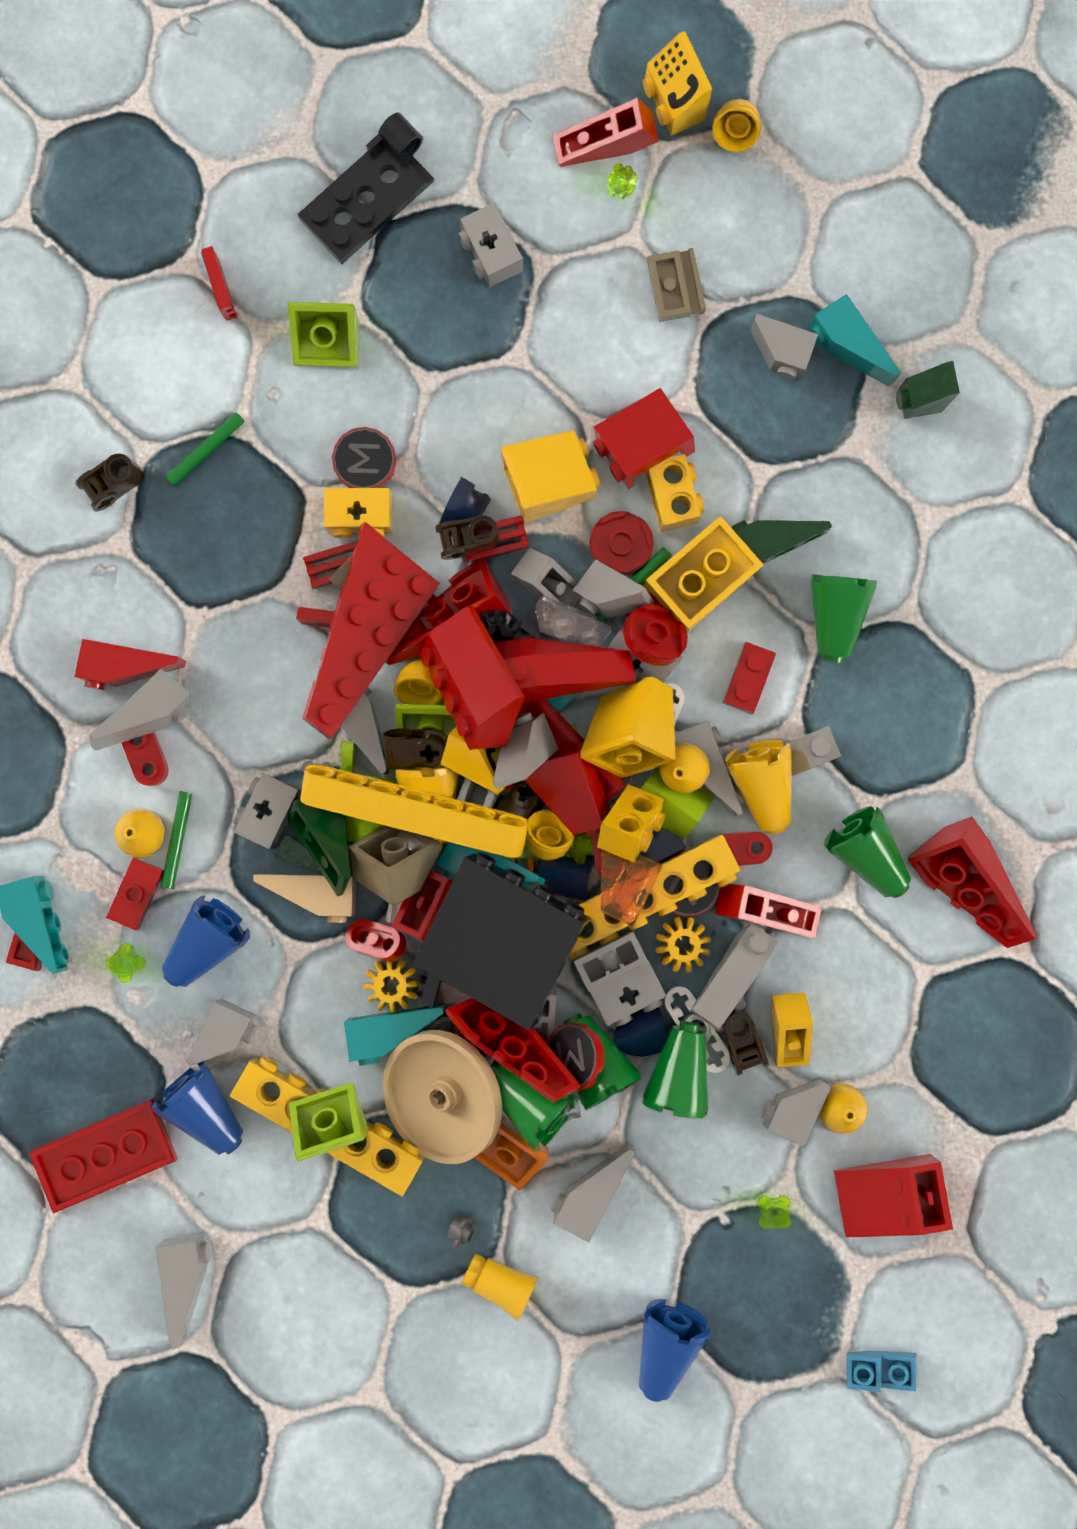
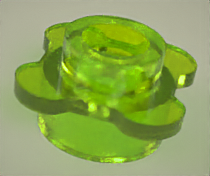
[608,163,637,199]
[565,832,593,865]
[106,943,146,983]
[757,1195,791,1229]

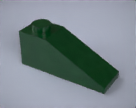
[731,520,832,564]
[288,799,351,897]

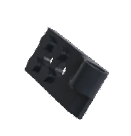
[297,112,434,265]

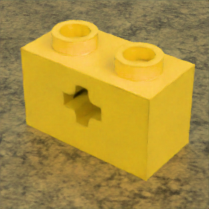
[324,488,393,539]

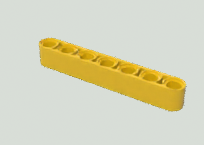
[300,764,529,857]

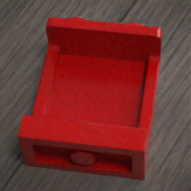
[593,388,695,490]

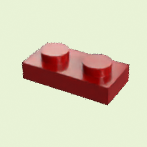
[722,642,776,714]

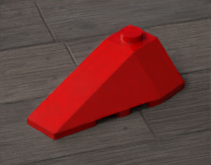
[386,557,514,665]
[494,637,636,703]
[908,816,1037,948]
[446,998,581,1103]

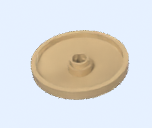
[383,1030,502,1164]

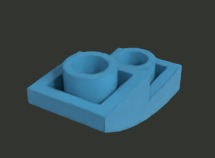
[847,1351,917,1392]

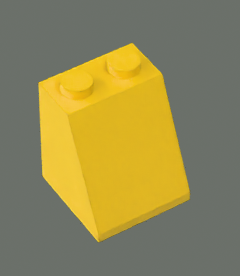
[501,430,600,524]
[580,677,676,778]

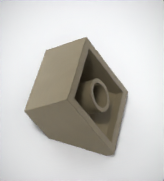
[348,826,442,906]

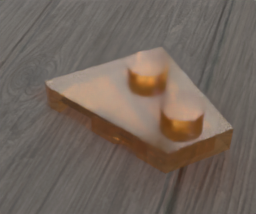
[601,849,662,927]

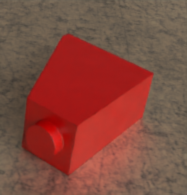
[525,745,610,836]

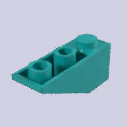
[0,876,69,974]

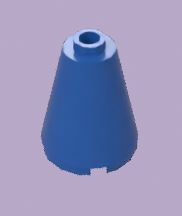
[162,896,250,987]
[151,1062,243,1155]
[639,1299,710,1402]

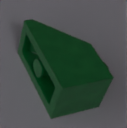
[896,361,960,419]

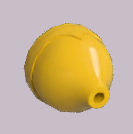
[712,99,762,152]
[394,656,442,705]
[659,743,710,793]
[114,809,165,858]
[525,810,574,862]
[818,1083,868,1134]

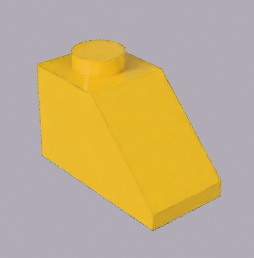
[771,993,813,1068]

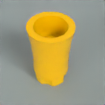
[461,1253,538,1321]

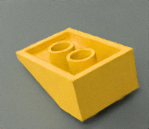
[644,516,764,633]

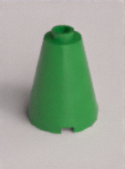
[810,574,877,663]
[824,806,911,898]
[563,1013,642,1110]
[642,1021,709,1118]
[490,1061,579,1152]

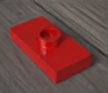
[106,858,164,931]

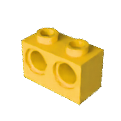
[645,454,704,532]
[597,784,666,863]

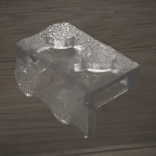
[536,595,612,646]

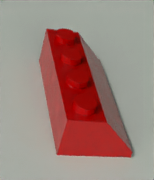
[421,605,524,750]

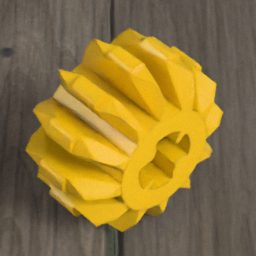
[655,917,711,973]
[363,959,420,1013]

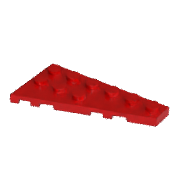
[302,522,440,739]

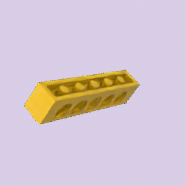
[569,834,741,960]
[229,1056,424,1197]

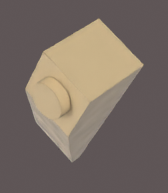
[253,874,357,923]

